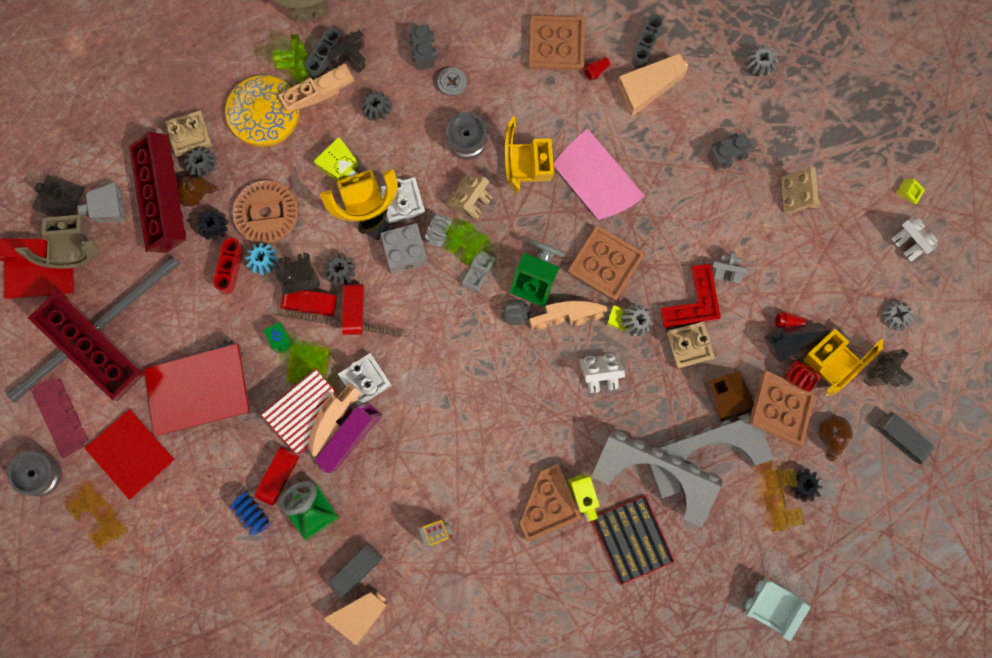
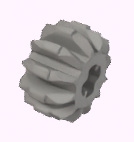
[746,45,779,77]
[425,214,452,247]
[620,304,654,337]

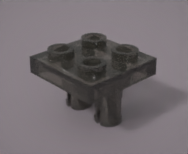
[331,30,366,73]
[32,174,84,217]
[272,253,320,295]
[863,349,913,387]

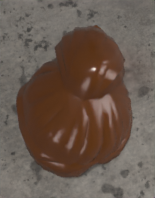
[177,175,217,207]
[819,416,853,461]

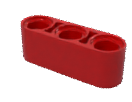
[213,237,243,294]
[0,238,47,261]
[342,284,364,335]
[279,288,337,316]
[254,446,299,506]

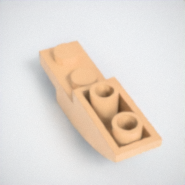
[279,64,354,111]
[529,301,607,331]
[308,382,360,457]

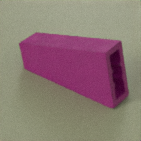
[315,403,383,474]

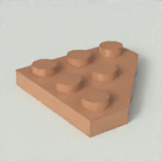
[519,464,582,542]

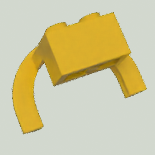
[504,116,554,194]
[320,169,398,222]
[803,329,883,396]

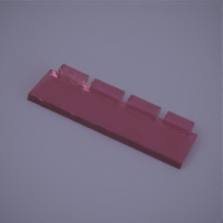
[31,379,89,458]

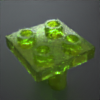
[272,34,307,85]
[445,221,493,266]
[286,344,331,384]

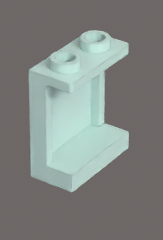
[744,577,811,641]

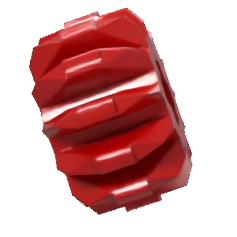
[785,361,821,392]

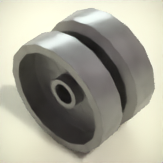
[446,112,487,160]
[8,451,62,497]

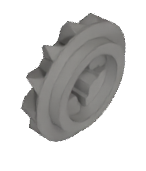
[438,68,467,96]
[883,300,914,331]

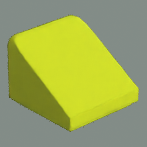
[896,178,925,205]
[607,305,626,331]

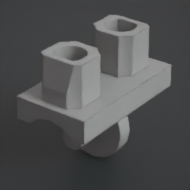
[711,250,748,283]

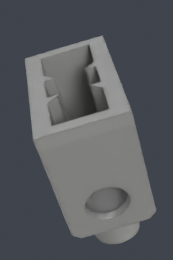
[77,183,126,223]

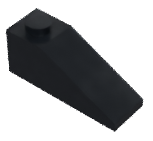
[764,323,830,362]

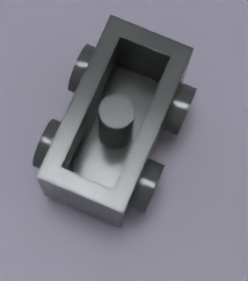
[408,24,437,70]
[707,132,753,171]

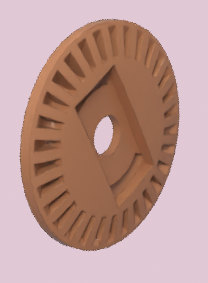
[232,180,298,244]

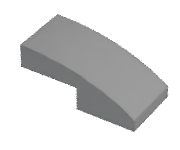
[461,250,496,294]

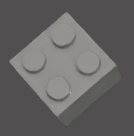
[380,224,428,274]

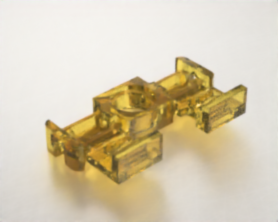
[760,469,805,532]
[65,484,128,550]

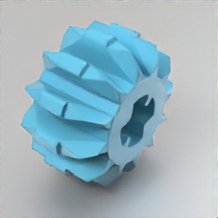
[245,242,278,275]

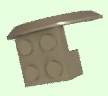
[273,0,329,22]
[15,214,99,269]

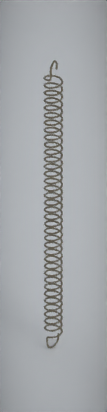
[268,307,409,337]

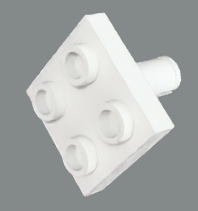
[379,177,425,224]
[892,217,938,261]
[338,353,392,405]
[579,353,625,393]

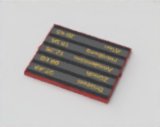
[593,495,675,585]

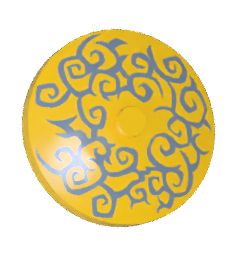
[225,75,300,147]

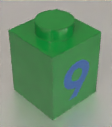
[263,322,294,354]

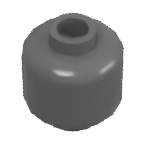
[501,300,530,325]

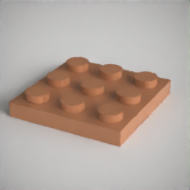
[529,15,585,71]
[567,225,645,302]
[748,371,815,448]

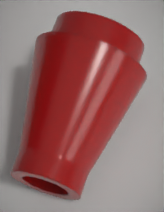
[583,57,611,81]
[775,311,806,328]

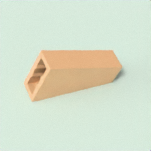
[618,54,688,115]

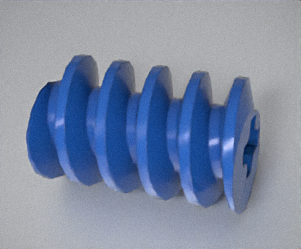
[230,491,273,536]

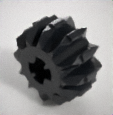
[195,209,229,241]
[788,469,824,502]

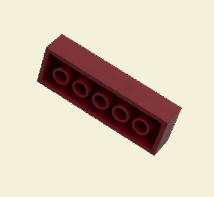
[129,131,186,253]
[28,290,146,401]

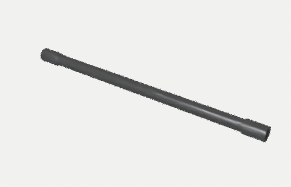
[6,256,180,403]

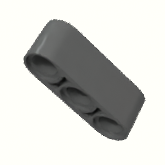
[631,14,663,69]
[305,27,343,80]
[877,412,935,464]
[327,543,383,599]

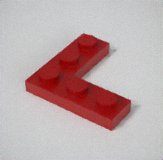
[660,264,721,328]

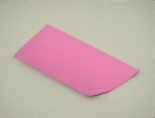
[553,129,644,220]

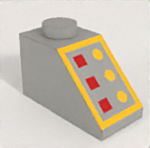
[418,520,452,548]

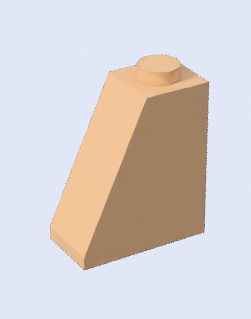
[325,592,388,645]

